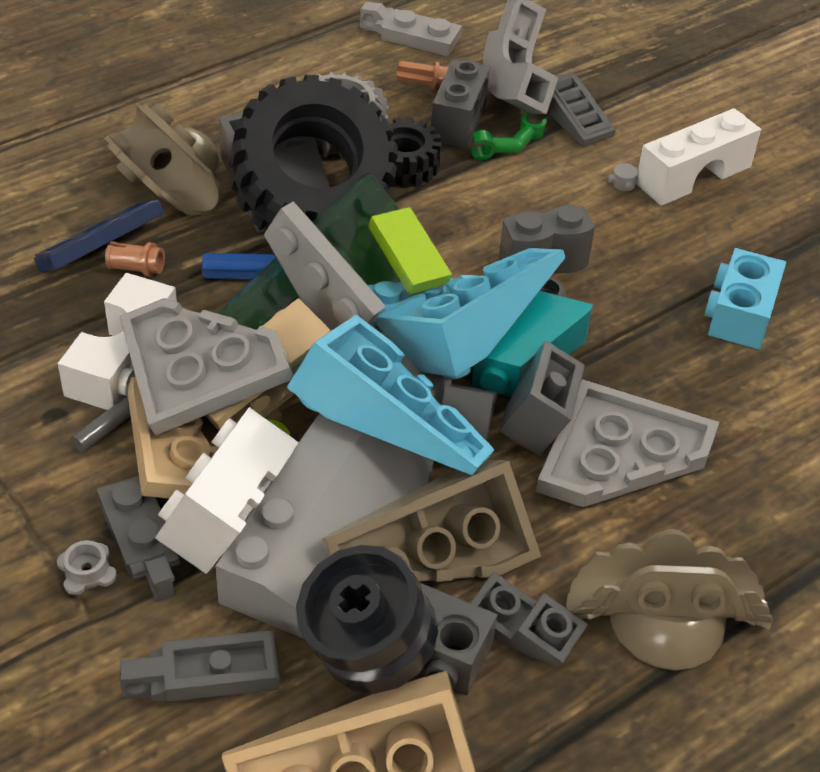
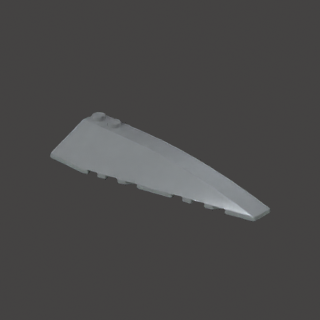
[215,331,452,639]

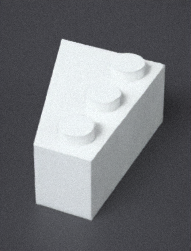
[155,407,299,574]

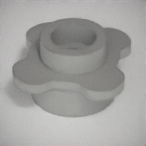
[57,540,117,595]

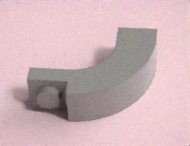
[483,0,559,115]

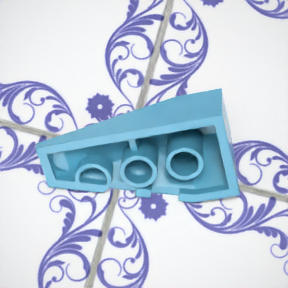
[376,248,565,379]
[287,315,494,475]

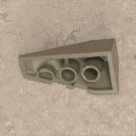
[322,459,541,582]

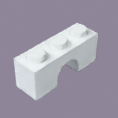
[636,108,761,206]
[58,273,177,410]

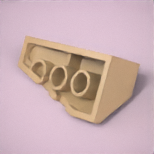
[222,671,476,772]

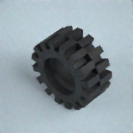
[387,118,441,188]

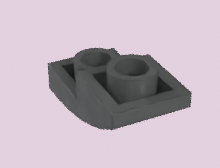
[471,572,588,667]

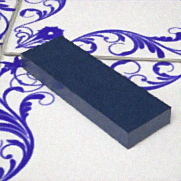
[33,199,165,272]

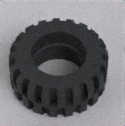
[228,75,398,245]

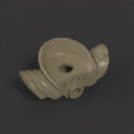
[104,102,224,216]
[566,529,773,671]

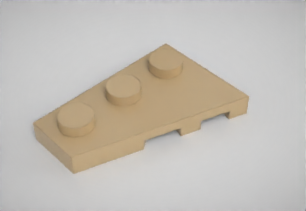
[127,377,219,498]

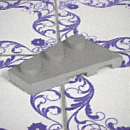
[264,201,386,331]

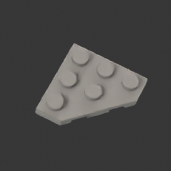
[120,298,294,435]
[536,379,719,507]

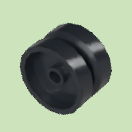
[296,545,438,694]

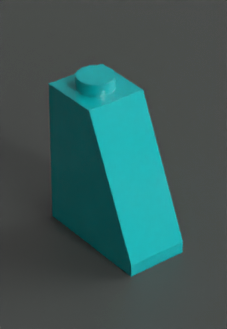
[472,291,593,397]

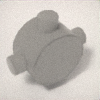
[607,163,638,191]

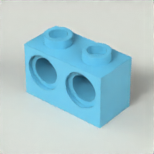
[704,248,787,350]

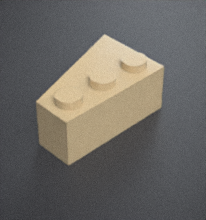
[205,298,331,431]

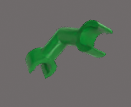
[470,112,547,161]

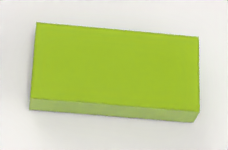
[368,207,452,295]

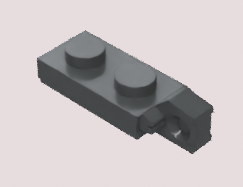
[96,476,180,602]
[120,631,279,702]

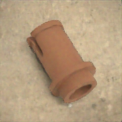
[105,241,165,277]

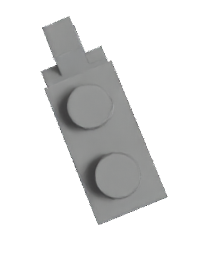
[360,2,462,56]

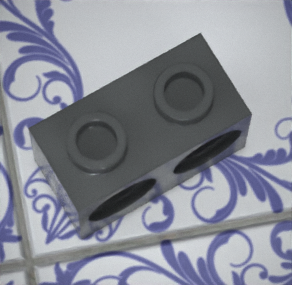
[431,59,490,149]
[418,583,498,695]

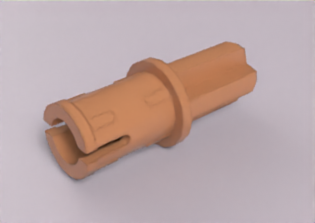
[396,61,449,92]

